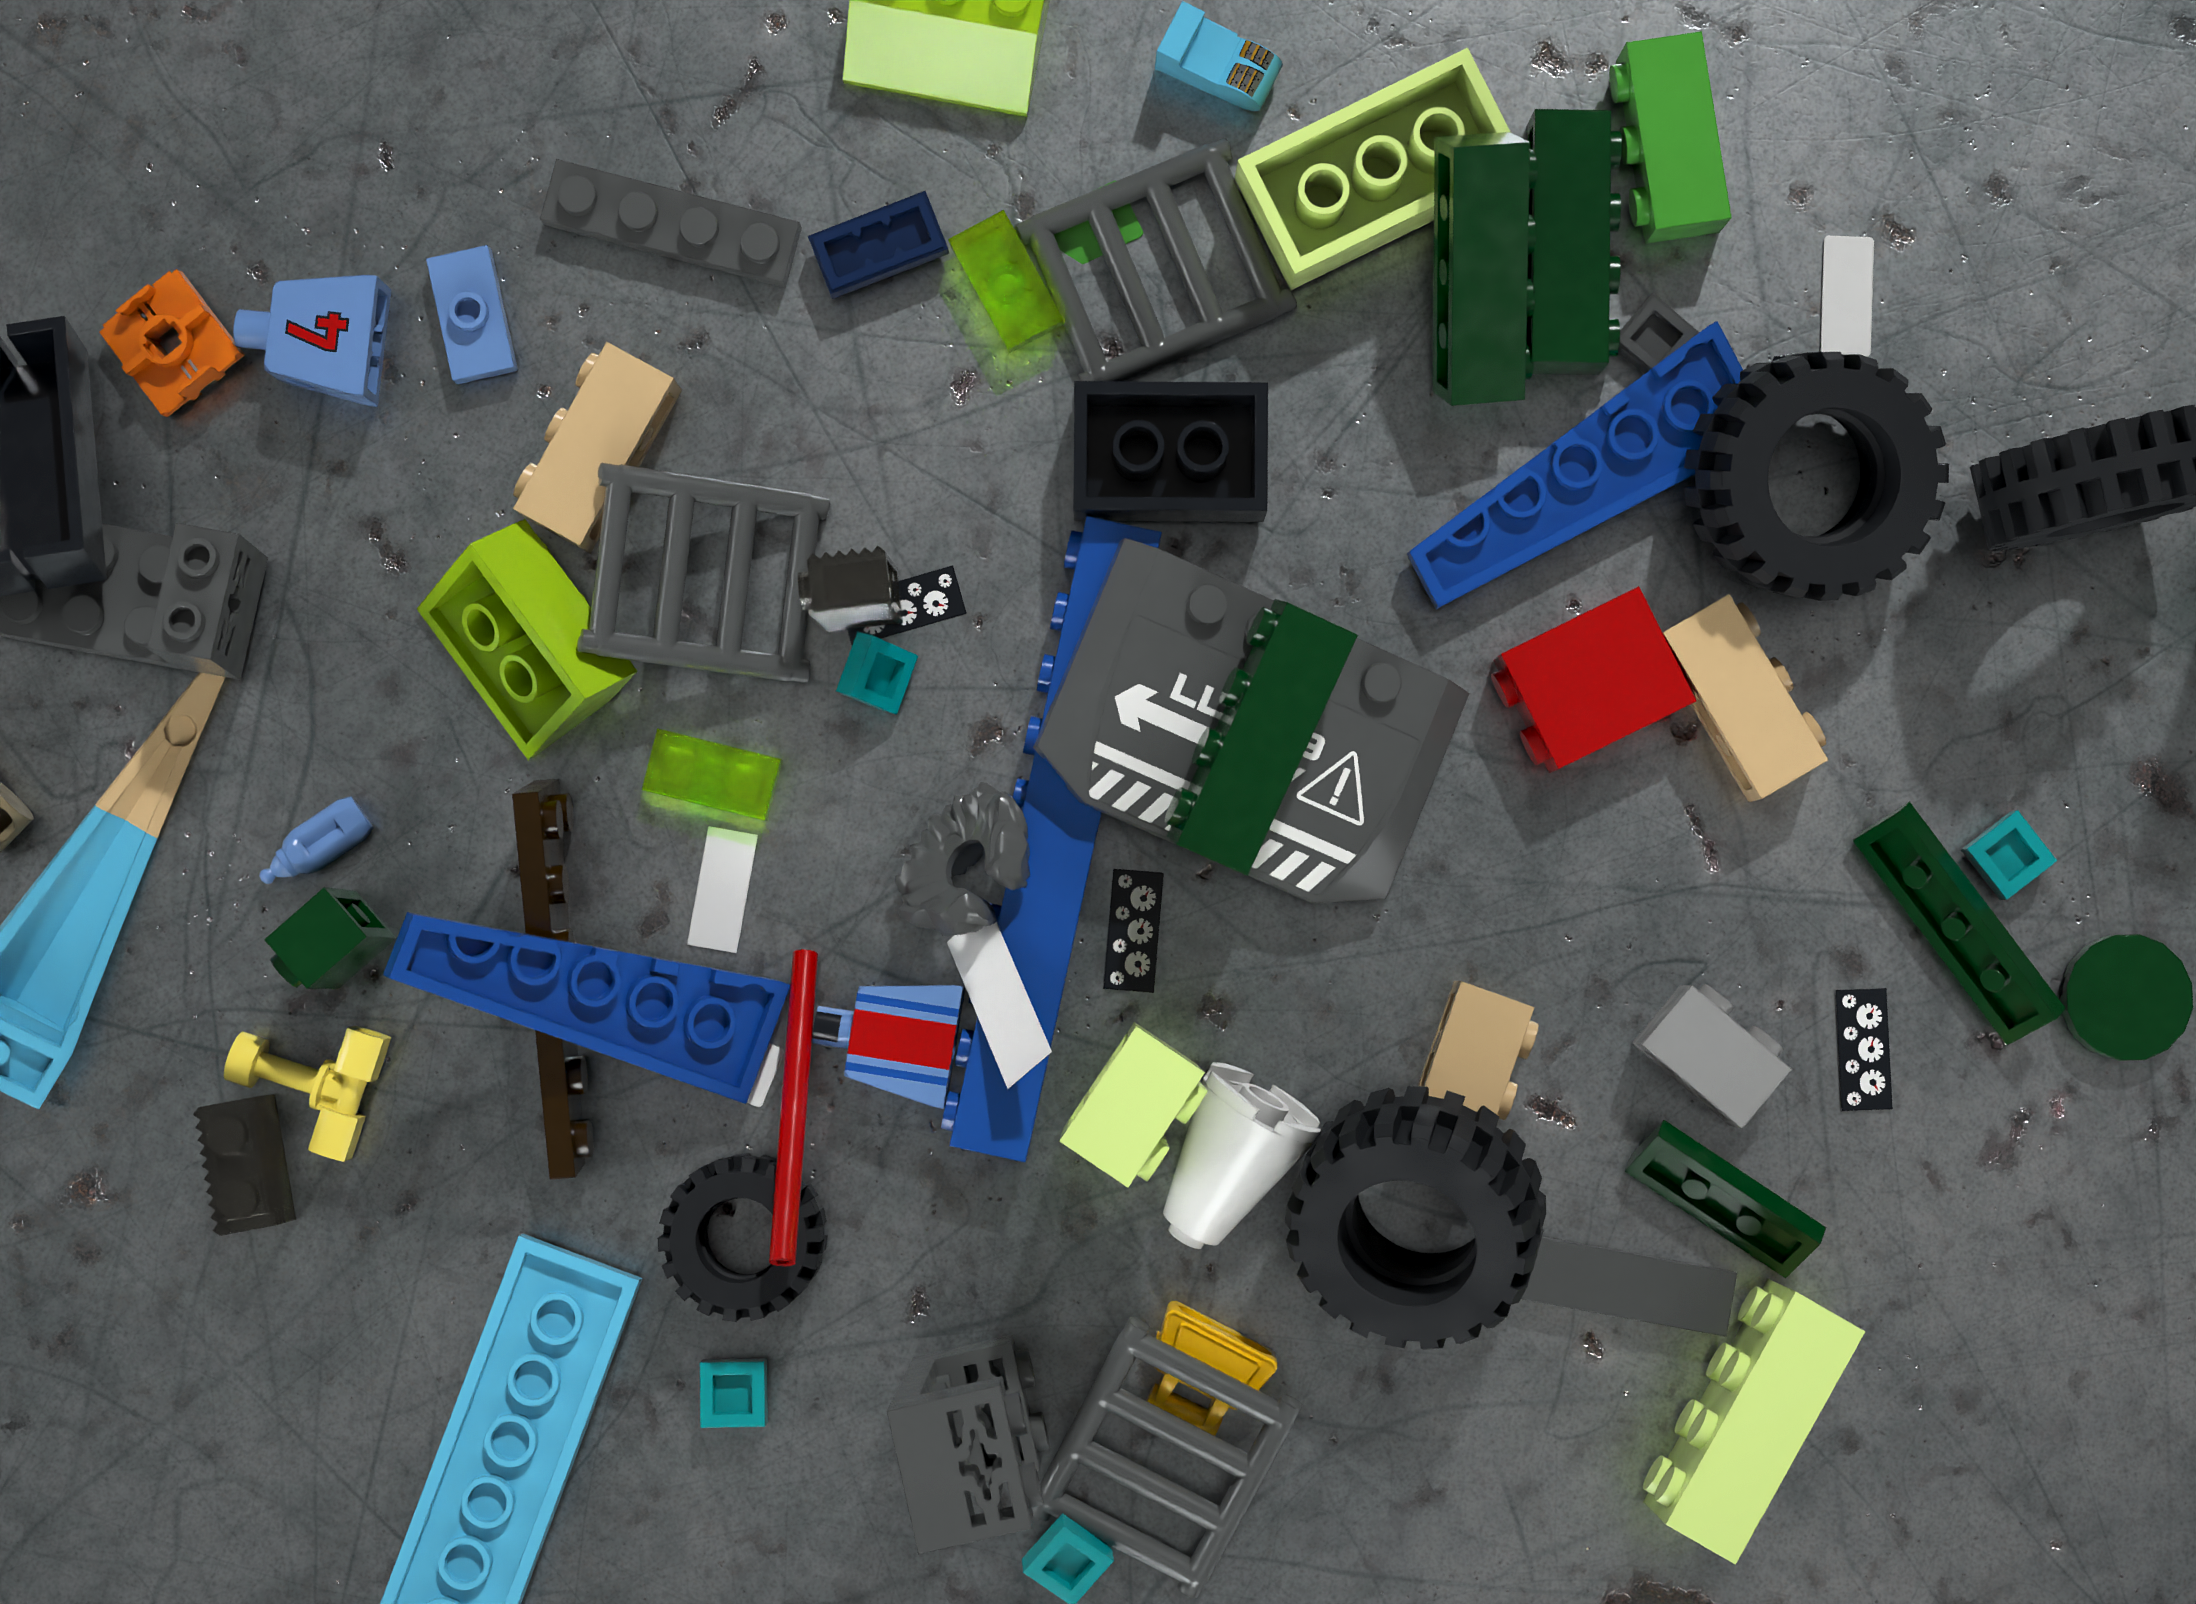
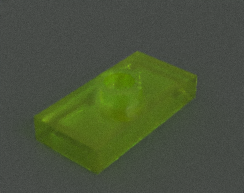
[948,210,1064,354]
[642,728,783,821]

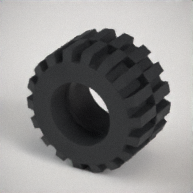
[657,1153,828,1322]

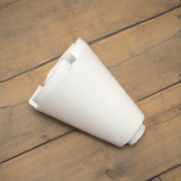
[1163,1062,1321,1249]

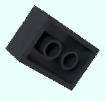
[1073,381,1268,522]

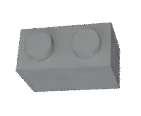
[1632,984,1792,1129]

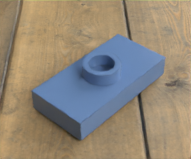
[426,245,518,385]

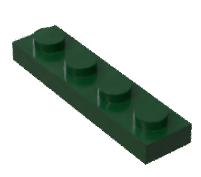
[1853,801,2065,1045]

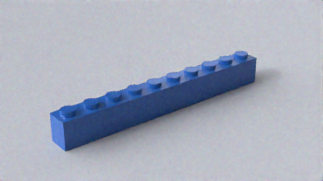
[941,516,1162,1162]

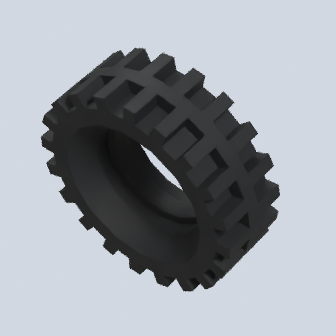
[1970,405,2196,551]

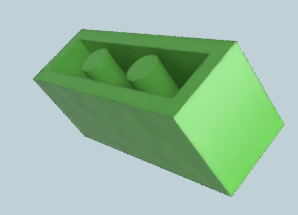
[1609,31,1732,244]

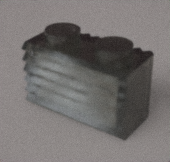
[798,546,903,632]
[193,1094,296,1236]

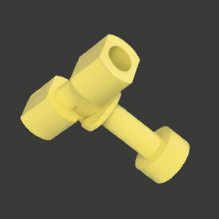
[224,1026,391,1162]

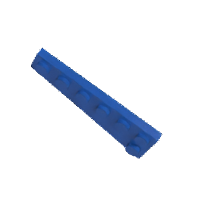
[1407,321,1743,609]
[383,912,790,1104]

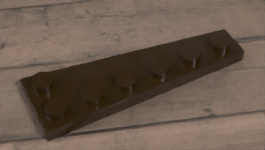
[512,779,594,1180]

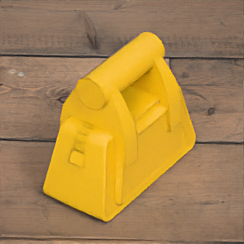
[1146,1301,1278,1436]

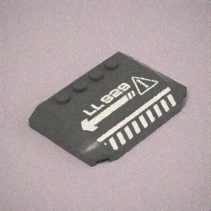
[1033,538,1470,903]

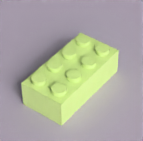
[1235,48,1511,291]
[1059,1022,1208,1188]
[1643,1279,1866,1565]

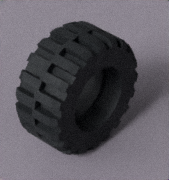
[1684,352,1949,601]
[1285,1086,1546,1350]

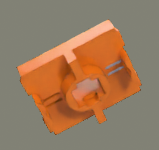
[99,269,245,417]

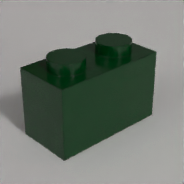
[264,887,396,989]

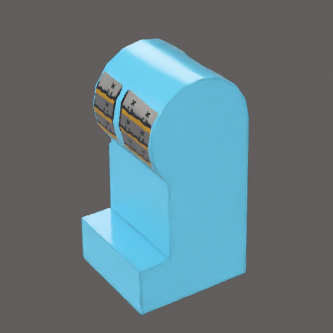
[1155,1,1283,111]

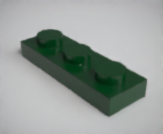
[1625,1120,1826,1278]

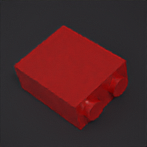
[1491,586,1697,773]

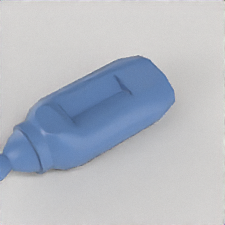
[259,796,374,884]

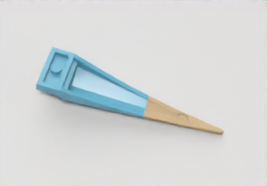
[0,672,225,1109]

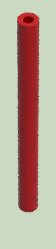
[769,949,818,1266]

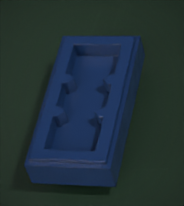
[808,191,949,299]

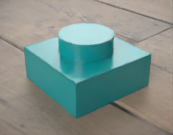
[836,632,918,715]
[1961,810,2057,900]
[700,1358,768,1428]
[1022,1513,1114,1604]

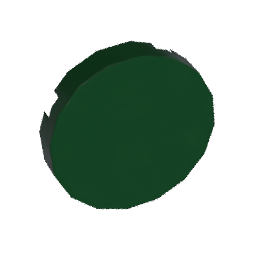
[2060,934,2193,1061]

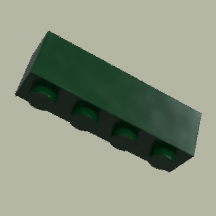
[1526,109,1622,375]
[1433,132,1538,406]
[1165,599,1358,876]

